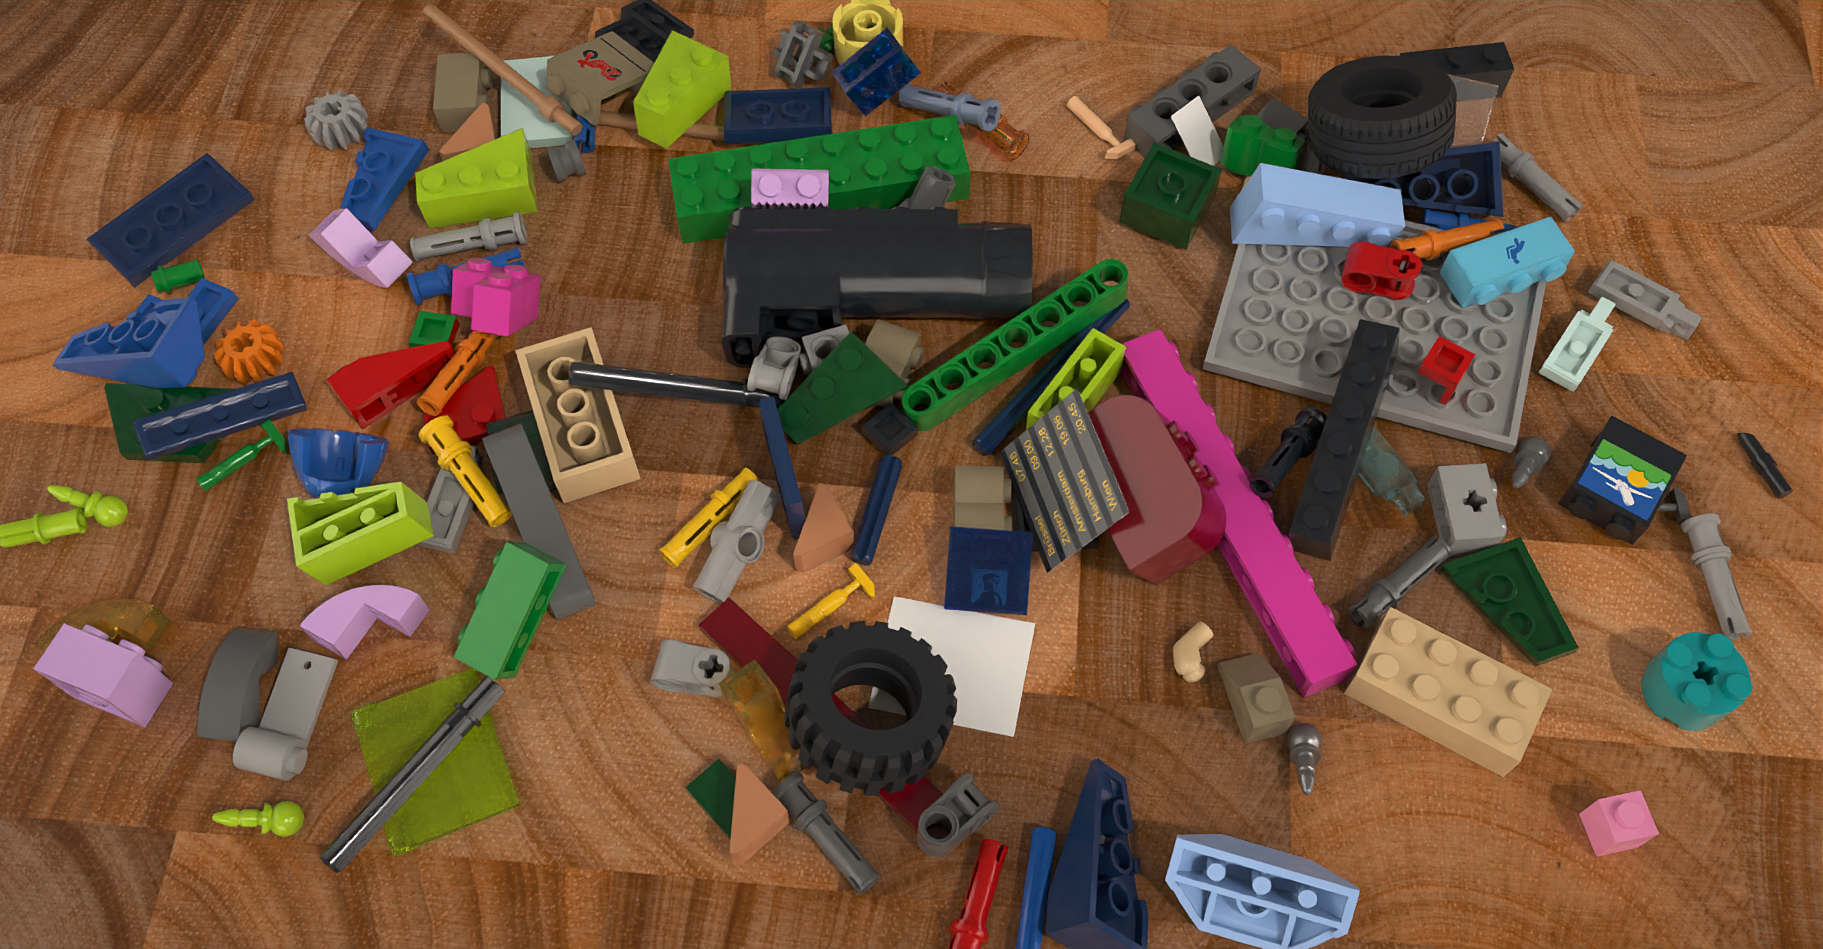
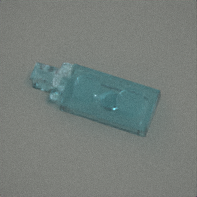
[1358,425,1425,516]

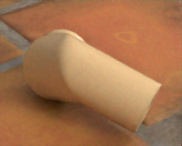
[1173,621,1214,683]

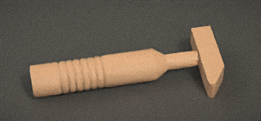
[1067,96,1136,159]

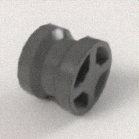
[546,139,586,183]

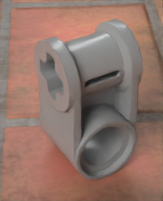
[747,336,801,400]
[650,639,737,698]

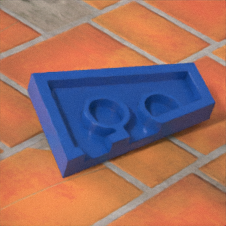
[340,127,429,231]

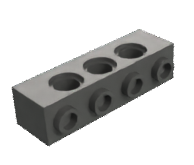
[1124,44,1261,157]

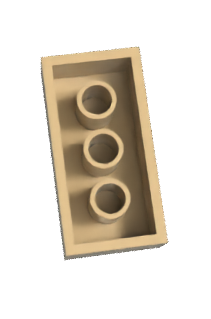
[515,327,641,503]
[1344,607,1552,777]

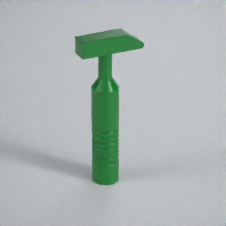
[196,419,287,491]

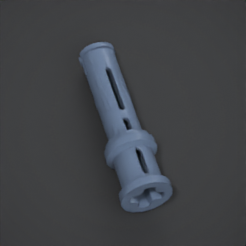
[899,84,1001,132]

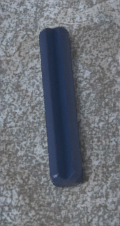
[851,455,902,566]

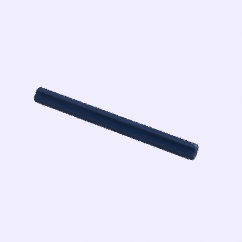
[972,299,1130,456]

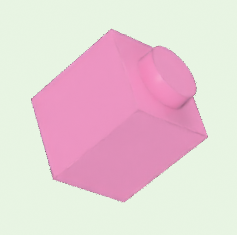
[1579,790,1659,857]

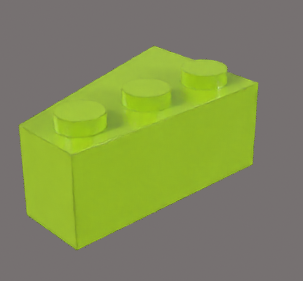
[633,30,732,149]
[415,128,538,229]
[287,482,434,586]

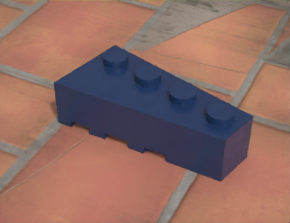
[1340,141,1504,217]

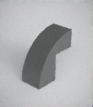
[197,628,278,741]

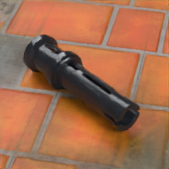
[1250,407,1327,498]

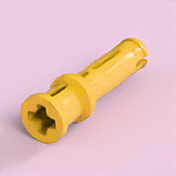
[419,416,513,527]

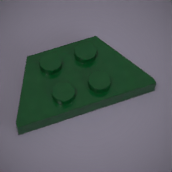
[104,383,234,463]

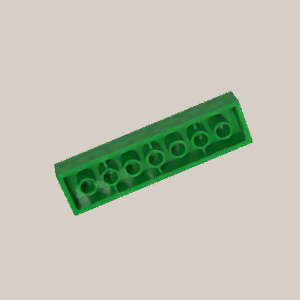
[668,115,970,244]

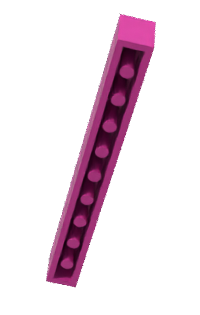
[1120,329,1358,698]

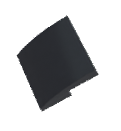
[595,0,694,63]

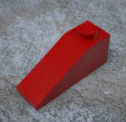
[326,341,455,430]

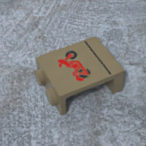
[546,31,654,126]

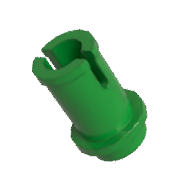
[151,258,206,294]

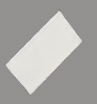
[1171,96,1224,166]

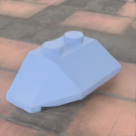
[1165,834,1360,949]

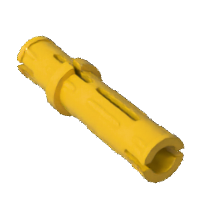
[658,467,761,568]

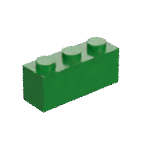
[454,542,567,680]

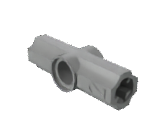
[693,480,781,604]

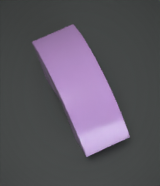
[309,208,413,288]
[300,585,430,660]

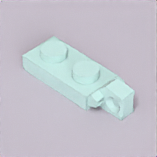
[1538,297,1616,392]

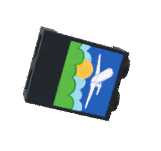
[1558,415,1687,545]

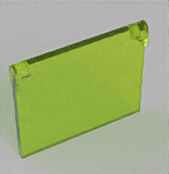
[351,668,521,856]

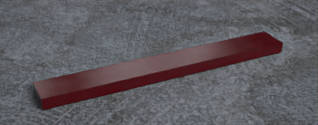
[699,597,950,839]

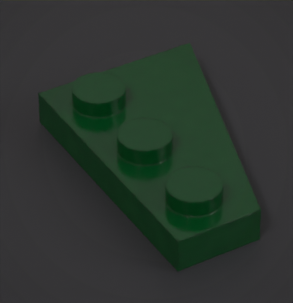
[777,331,909,444]
[1441,537,1579,667]

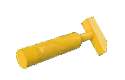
[787,563,875,639]

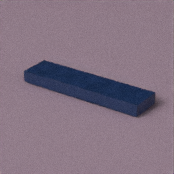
[132,371,307,461]

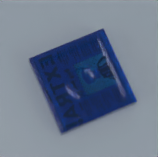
[944,526,1033,615]

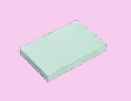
[501,56,574,148]

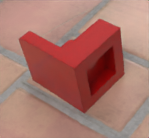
[1417,336,1476,405]

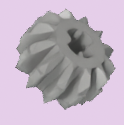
[304,89,369,151]

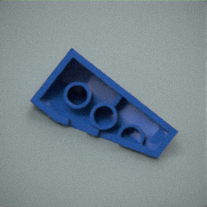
[52,297,205,389]

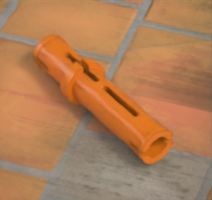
[1389,218,1505,263]
[417,330,500,416]

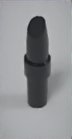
[1737,433,1793,499]

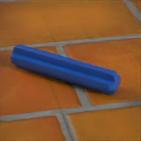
[1015,827,1056,949]

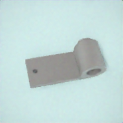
[233,648,338,781]

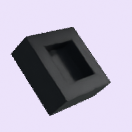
[862,402,918,456]

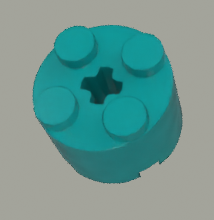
[1641,632,1753,731]

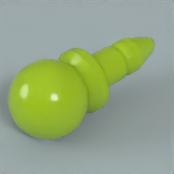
[47,485,128,527]
[212,801,305,837]

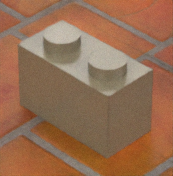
[433,52,493,132]

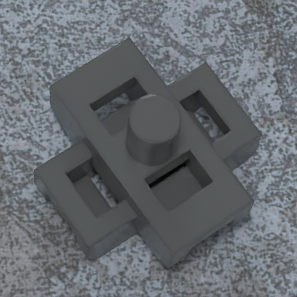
[772,21,834,88]

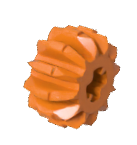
[213,319,285,386]

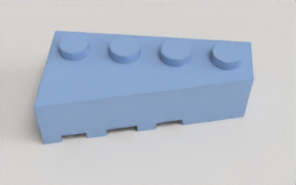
[1230,163,1405,247]

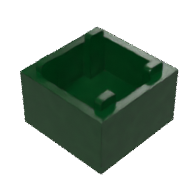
[1119,142,1222,250]

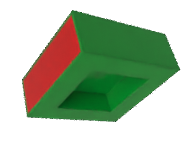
[408,311,460,348]

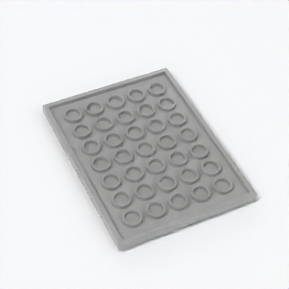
[1202,220,1546,453]

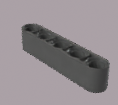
[482,423,597,621]

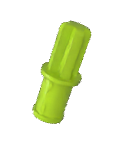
[0,507,87,548]

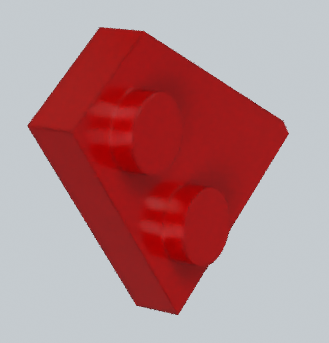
[423,365,509,455]

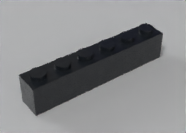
[1289,319,1400,561]

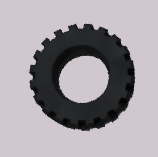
[784,621,958,796]

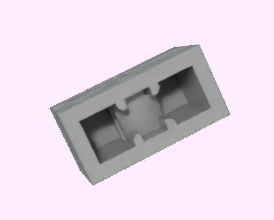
[1427,463,1507,556]

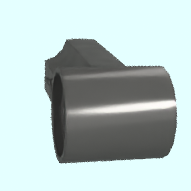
[899,166,956,209]

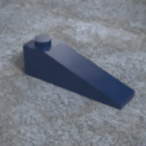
[1046,758,1148,949]

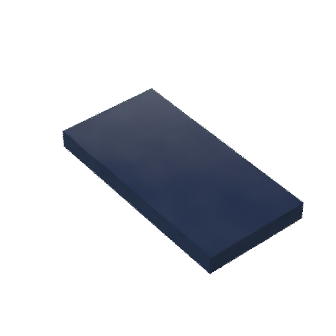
[87,153,255,288]

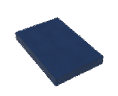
[724,87,832,144]
[759,396,805,541]

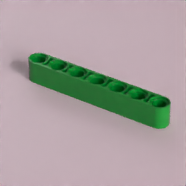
[902,259,1129,431]

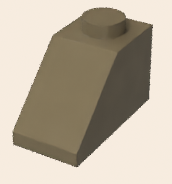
[1217,653,1296,744]

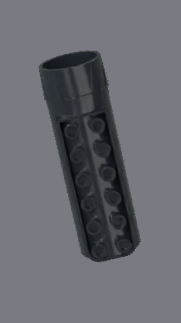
[721,207,1033,368]

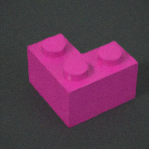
[451,258,541,336]

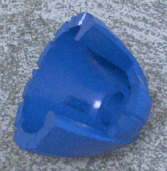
[288,428,389,499]

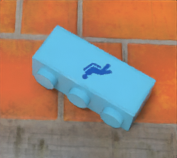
[1439,217,1575,308]

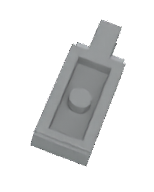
[1588,260,1702,340]
[416,446,484,554]

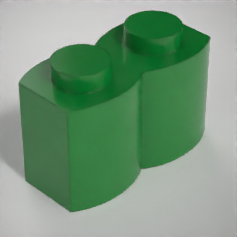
[1220,115,1306,176]

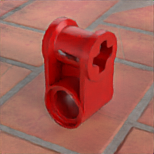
[1341,241,1422,300]

